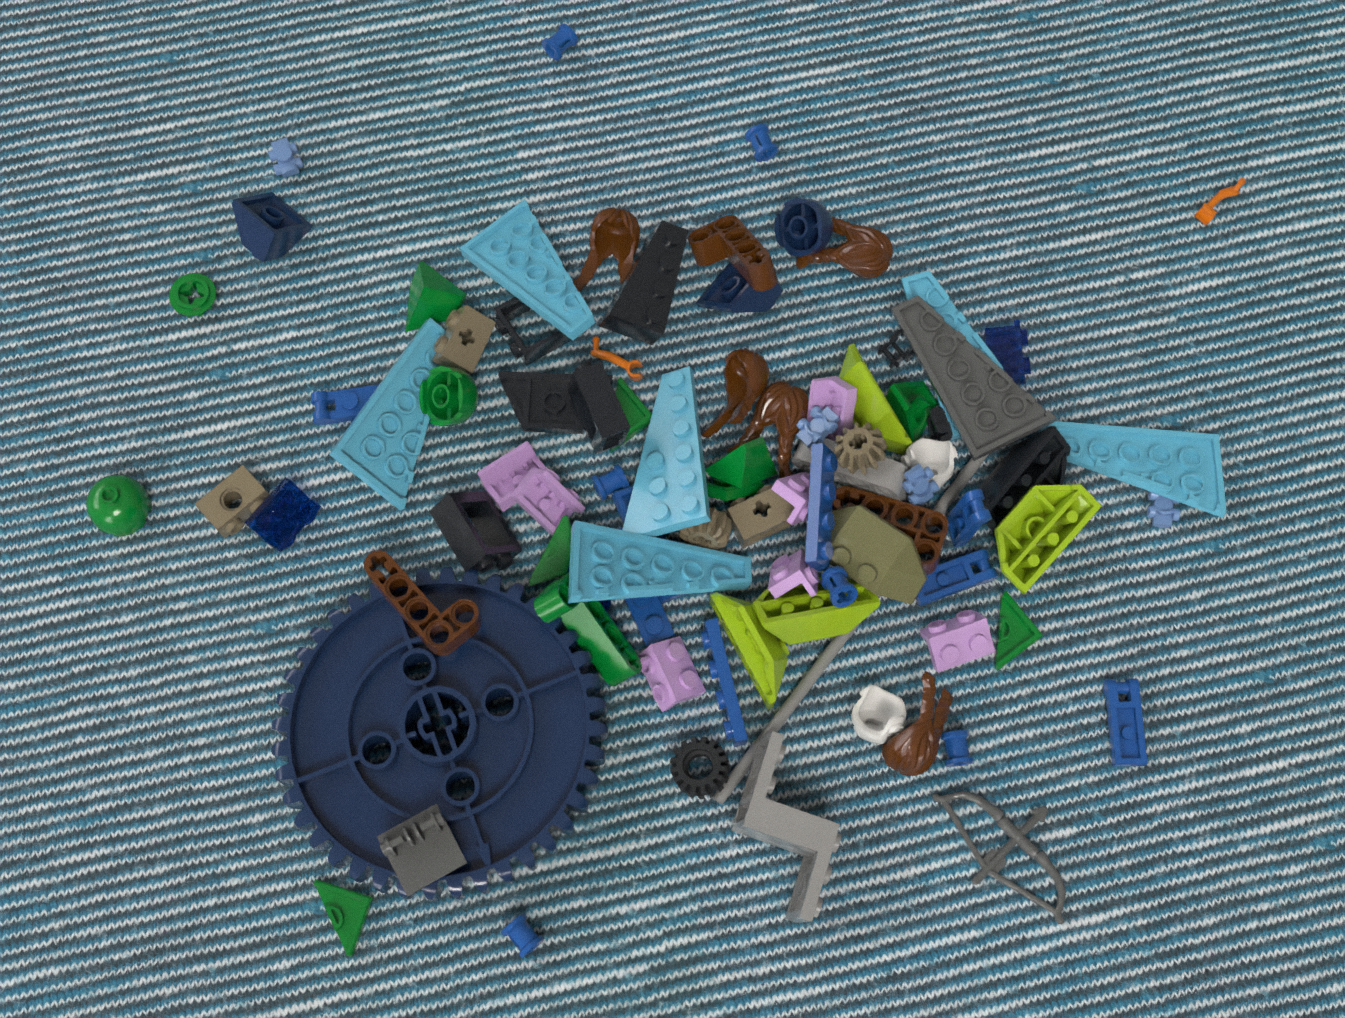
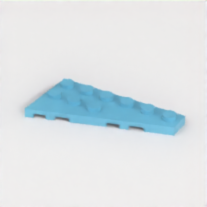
[460,199,595,340]
[1037,421,1227,518]

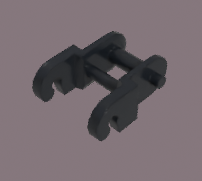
[877,329,915,368]
[927,407,953,441]

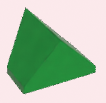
[405,261,467,332]
[886,380,939,444]
[705,437,778,489]

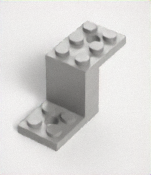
[731,731,841,923]

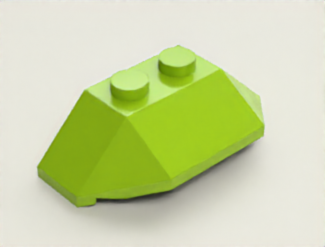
[839,343,913,455]
[994,484,1102,594]
[752,576,881,645]
[709,592,789,710]

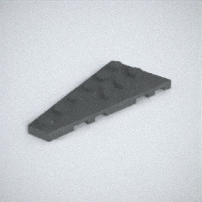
[892,295,1057,461]

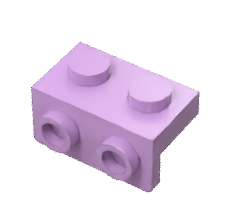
[807,376,857,441]
[477,441,546,512]
[510,468,585,535]
[771,472,810,525]
[768,549,819,599]
[919,610,995,673]
[638,636,706,712]

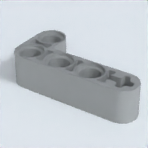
[791,438,911,503]

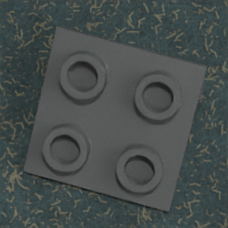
[377,804,467,896]

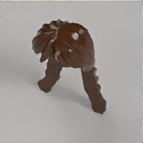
[572,207,640,292]
[795,216,893,279]
[701,348,770,438]
[726,381,809,478]
[882,671,954,776]

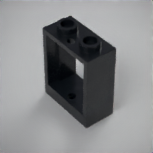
[494,297,586,366]
[567,361,630,454]
[429,491,522,573]

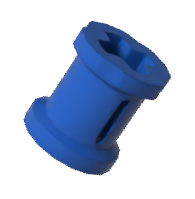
[542,23,578,61]
[745,124,779,162]
[591,464,629,501]
[820,566,858,608]
[941,730,974,767]
[501,913,545,959]

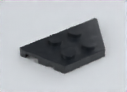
[498,371,613,434]

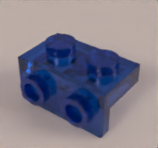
[985,320,1031,385]
[244,477,321,552]

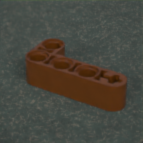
[687,215,778,291]
[832,486,948,575]
[364,550,482,656]

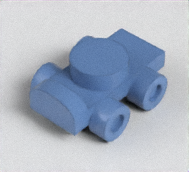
[268,137,304,178]
[796,406,840,448]
[902,463,939,506]
[1147,491,1180,528]

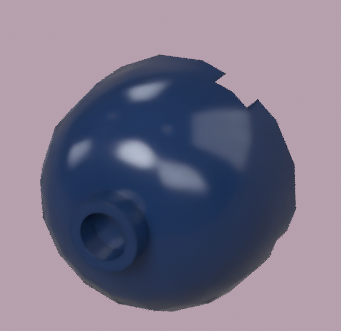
[774,198,833,257]

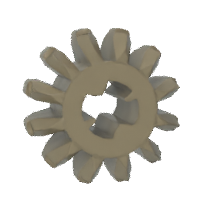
[834,421,887,475]
[679,507,732,551]

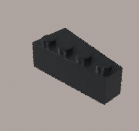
[598,220,689,345]

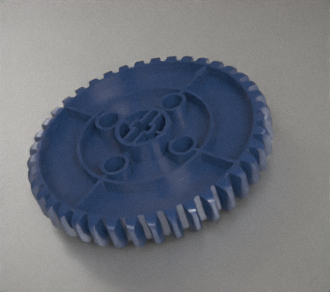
[271,566,608,902]

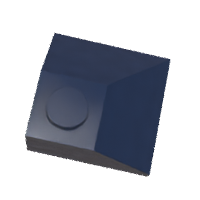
[232,192,313,262]
[696,262,783,313]

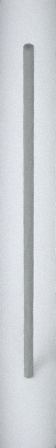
[712,454,989,805]

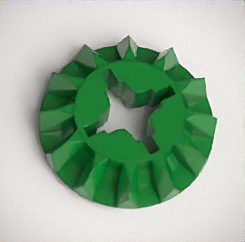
[169,273,217,318]

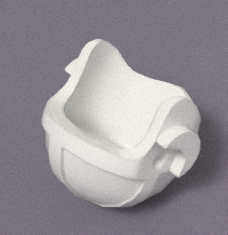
[901,438,958,488]
[851,685,906,745]

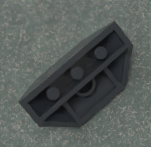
[978,426,1071,534]

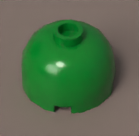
[419,366,479,426]
[86,474,152,537]

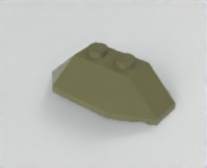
[829,504,928,604]

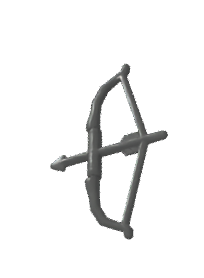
[932,790,1066,925]

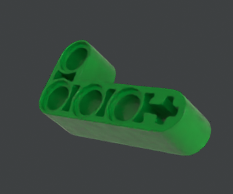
[534,573,642,687]

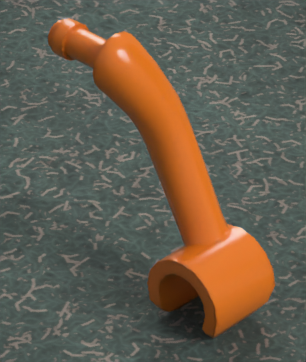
[1194,177,1246,226]
[590,337,643,381]

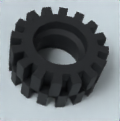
[670,736,730,799]

